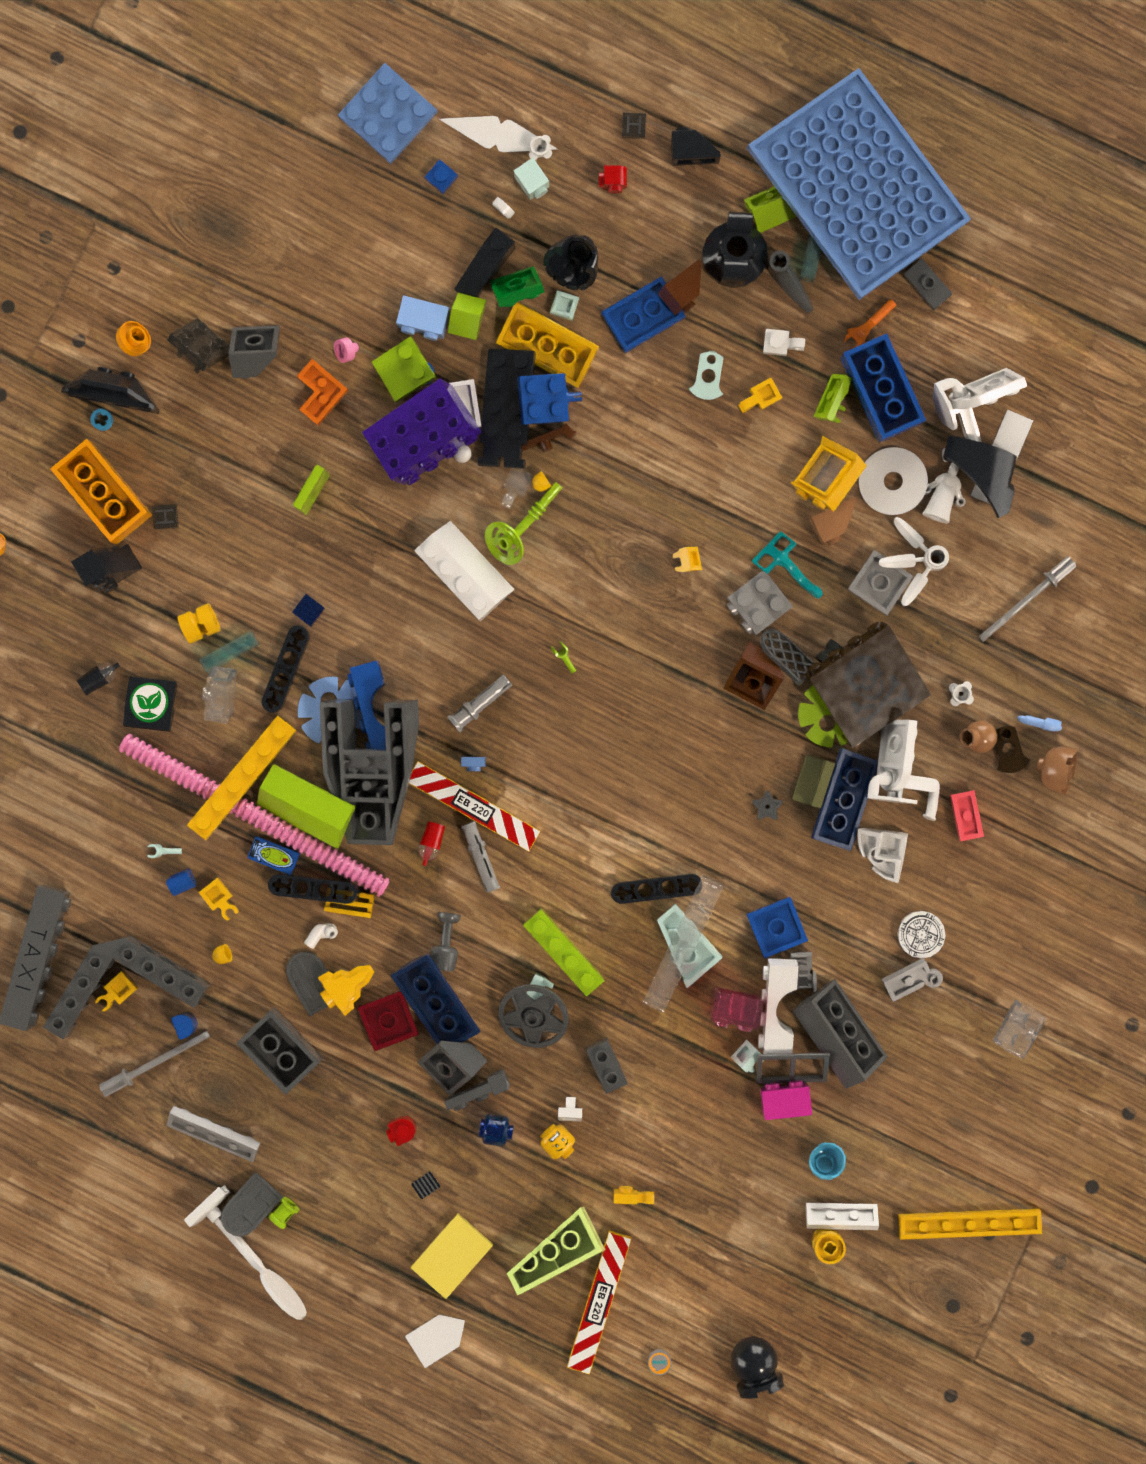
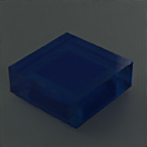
[292,594,326,627]

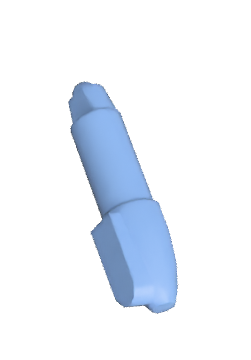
[1017,715,1062,731]

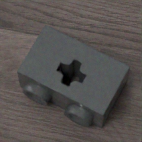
[586,1037,628,1094]

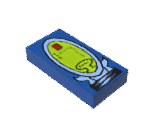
[247,836,300,875]

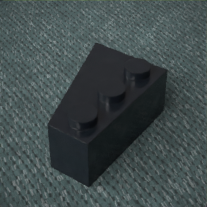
[71,544,142,593]

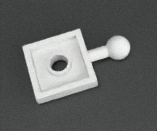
[449,379,481,463]

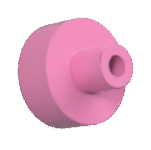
[334,338,359,363]

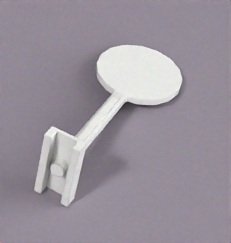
[184,1185,307,1320]

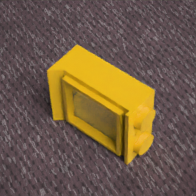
[791,436,867,512]

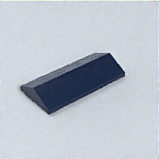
[811,748,878,851]
[390,954,480,1044]

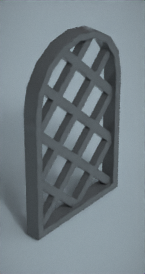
[760,629,814,686]

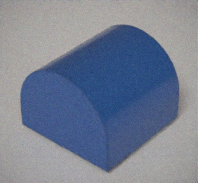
[166,868,197,896]
[171,1012,198,1040]

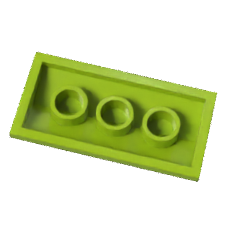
[257,764,356,849]

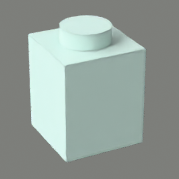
[514,158,549,200]

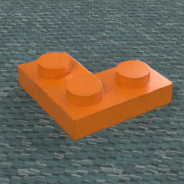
[297,359,349,426]

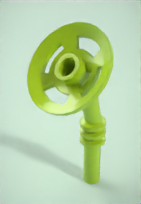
[485,482,562,565]

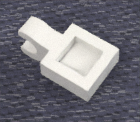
[763,329,805,356]

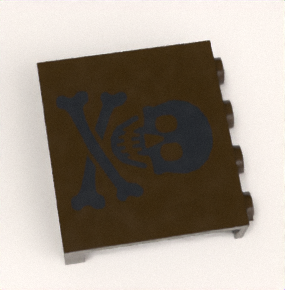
[803,622,931,748]

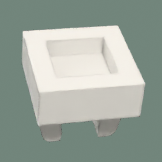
[558,1097,582,1122]

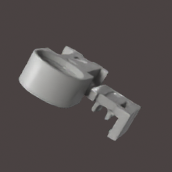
[787,951,817,994]

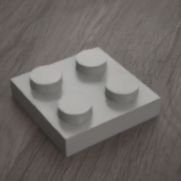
[847,550,913,616]

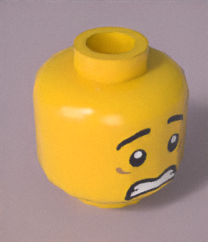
[540,1123,575,1159]

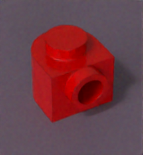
[598,165,627,194]
[386,1116,417,1147]

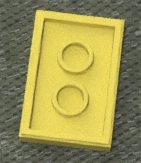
[411,1213,493,1299]

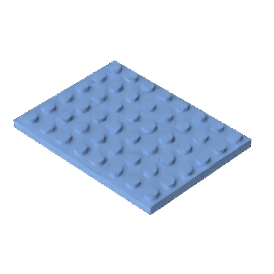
[746,68,971,300]

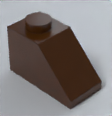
[658,259,702,316]

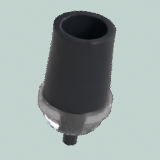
[77,662,120,695]

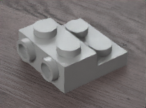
[726,571,793,636]

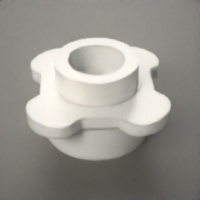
[527,135,552,160]
[948,681,974,706]

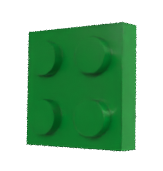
[490,266,545,307]

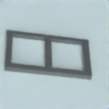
[756,1053,830,1084]

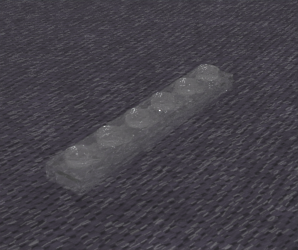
[642,875,724,1013]

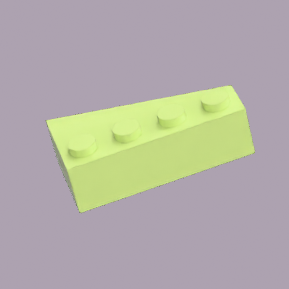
[507,1207,605,1296]

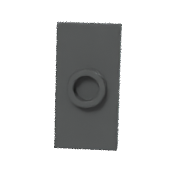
[903,258,952,311]

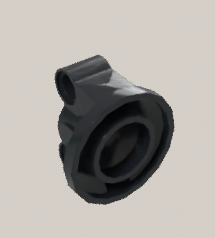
[702,211,768,288]

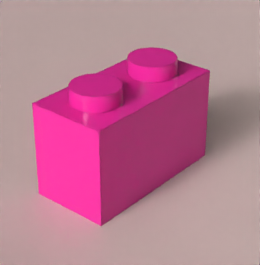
[760,1080,812,1120]

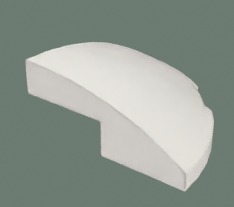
[857,828,908,883]

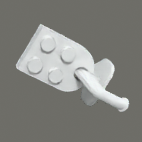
[933,368,1027,462]
[867,720,940,821]

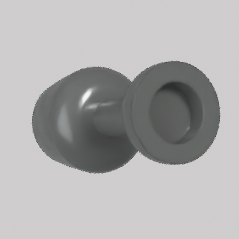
[430,912,461,971]

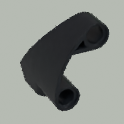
[943,436,1017,518]

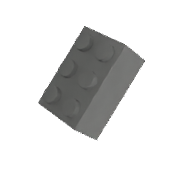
[236,1007,323,1095]

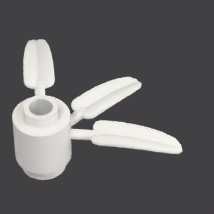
[879,517,949,606]

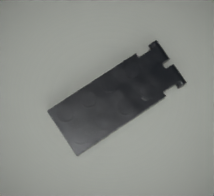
[478,349,536,469]

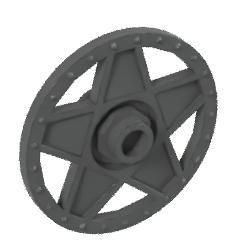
[498,984,569,1048]

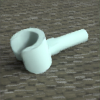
[147,844,182,858]

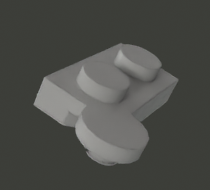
[881,958,943,1002]

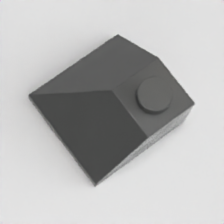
[228,325,280,379]
[417,1041,487,1096]

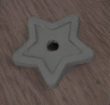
[752,790,783,820]

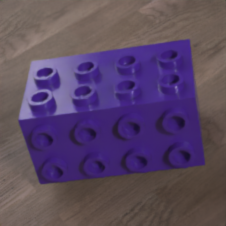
[362,379,482,485]

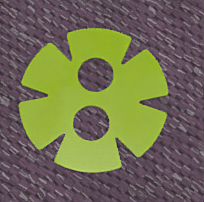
[798,685,846,747]

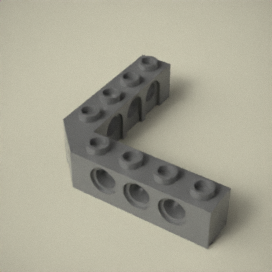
[43,936,211,1039]

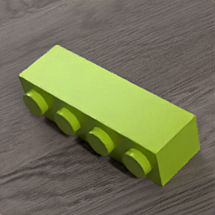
[523,908,604,997]

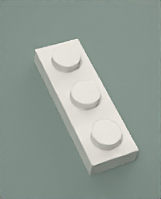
[805,1203,879,1230]

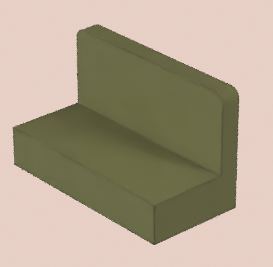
[792,755,835,809]

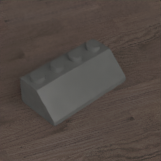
[792,979,888,1089]

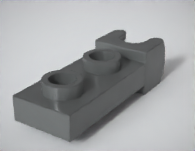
[444,1069,510,1111]

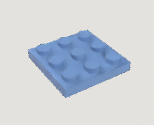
[338,63,438,164]

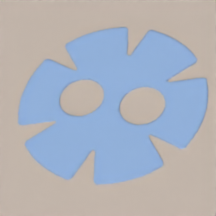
[298,677,363,743]

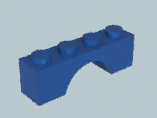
[347,661,386,749]

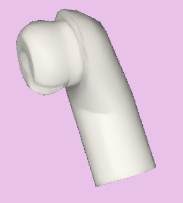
[304,923,338,949]

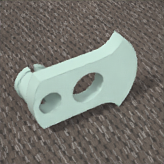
[689,351,724,400]

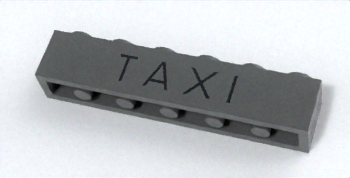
[0,885,71,1031]

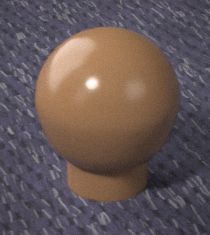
[960,721,997,753]

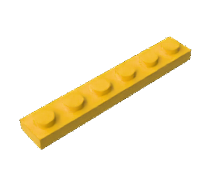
[187,716,296,841]

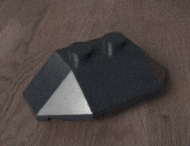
[61,367,159,414]

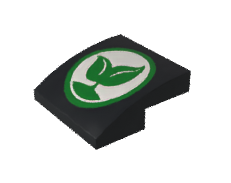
[123,676,178,732]

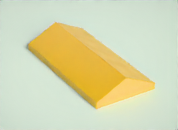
[496,302,599,388]

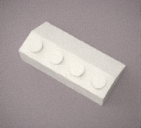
[414,521,515,622]

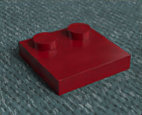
[357,991,419,1052]

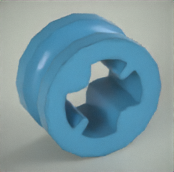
[90,409,113,431]

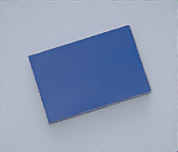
[601,276,686,353]

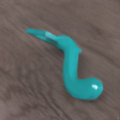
[752,531,823,599]

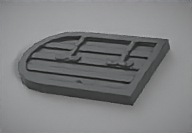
[286,951,328,1016]
[221,1172,283,1237]

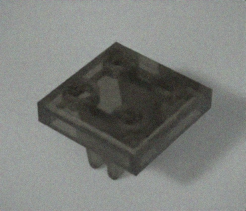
[167,318,230,374]

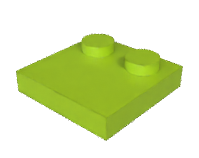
[372,336,436,403]

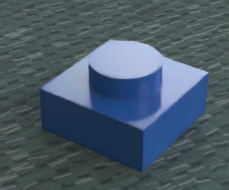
[425,159,458,194]

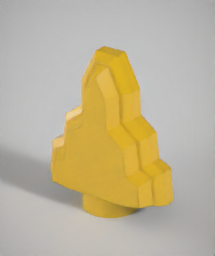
[318,965,374,1016]

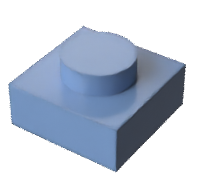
[461,757,486,771]

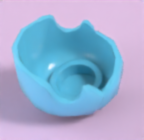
[809,1142,846,1180]

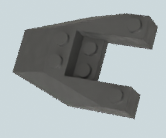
[320,699,419,845]

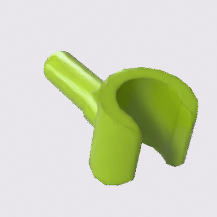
[551,641,576,674]

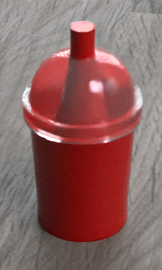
[417,821,446,866]

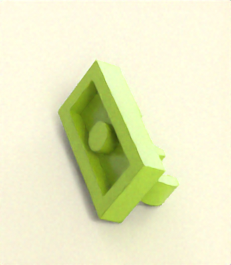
[813,374,852,423]

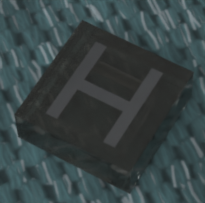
[622,112,646,139]
[152,504,179,530]

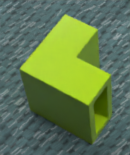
[448,293,486,340]

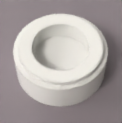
[492,197,515,219]

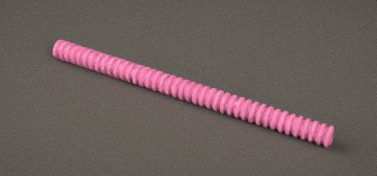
[119,733,389,897]

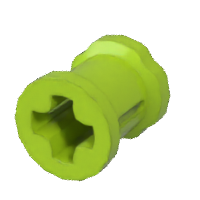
[268,1197,300,1229]

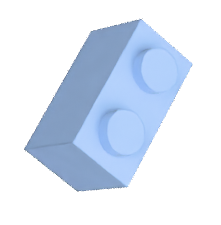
[396,295,451,341]

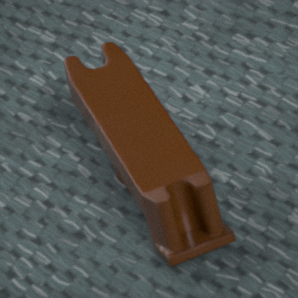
[522,423,576,452]

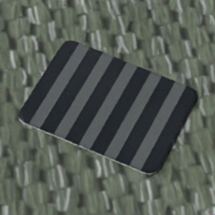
[412,1172,440,1199]

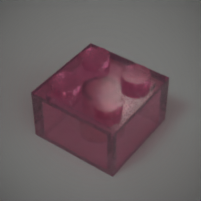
[708,987,764,1032]

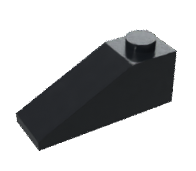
[454,228,516,298]

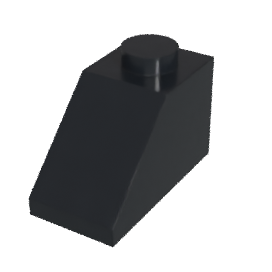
[671,127,721,166]

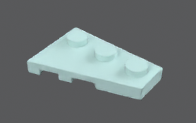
[657,904,723,988]

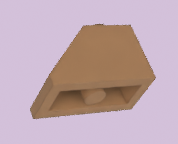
[809,497,856,546]

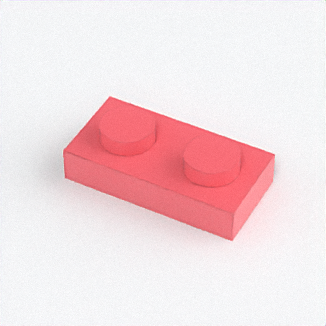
[950,790,984,841]

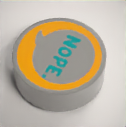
[647,1349,671,1375]

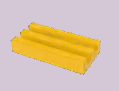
[324,887,375,918]

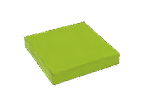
[293,465,330,515]

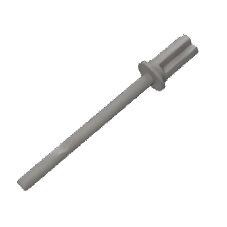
[979,556,1077,642]
[99,1031,210,1097]

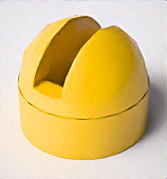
[532,471,552,492]
[212,944,232,965]

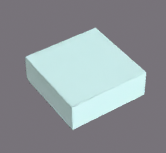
[550,290,579,321]

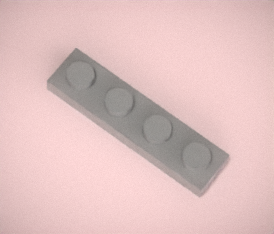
[166,1106,260,1162]

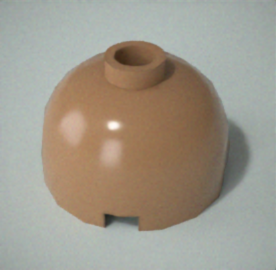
[1037,746,1078,795]

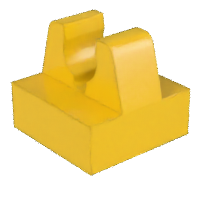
[673,547,702,572]

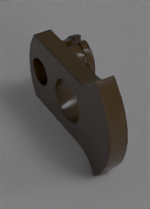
[995,726,1031,773]

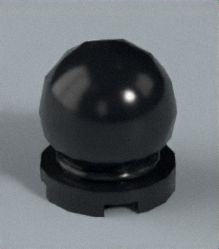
[731,1336,784,1399]

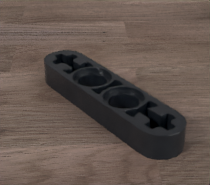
[262,625,310,713]
[268,874,360,904]
[611,874,703,904]

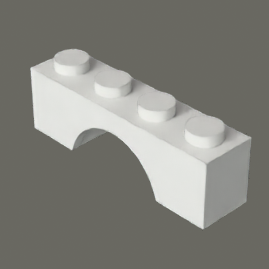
[758,958,799,1054]

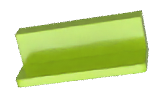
[744,186,797,233]

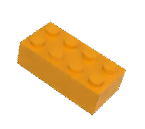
[50,439,152,545]

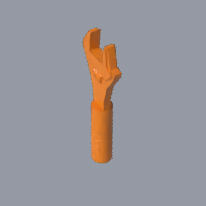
[844,299,897,349]

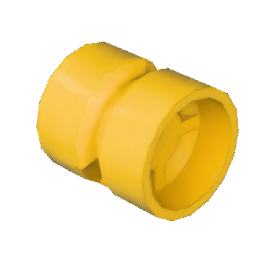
[177,603,221,644]
[811,1229,846,1264]

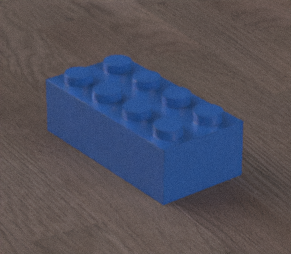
[840,333,926,443]

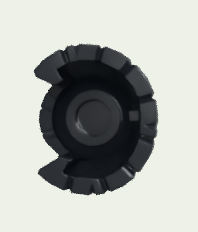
[543,234,598,290]

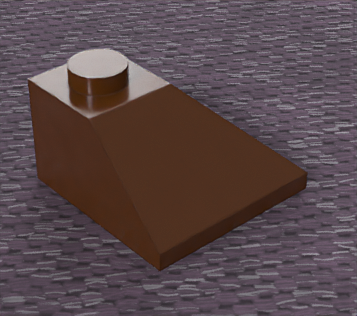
[723,641,784,710]

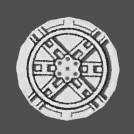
[897,911,946,959]

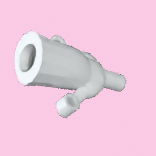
[922,463,966,524]

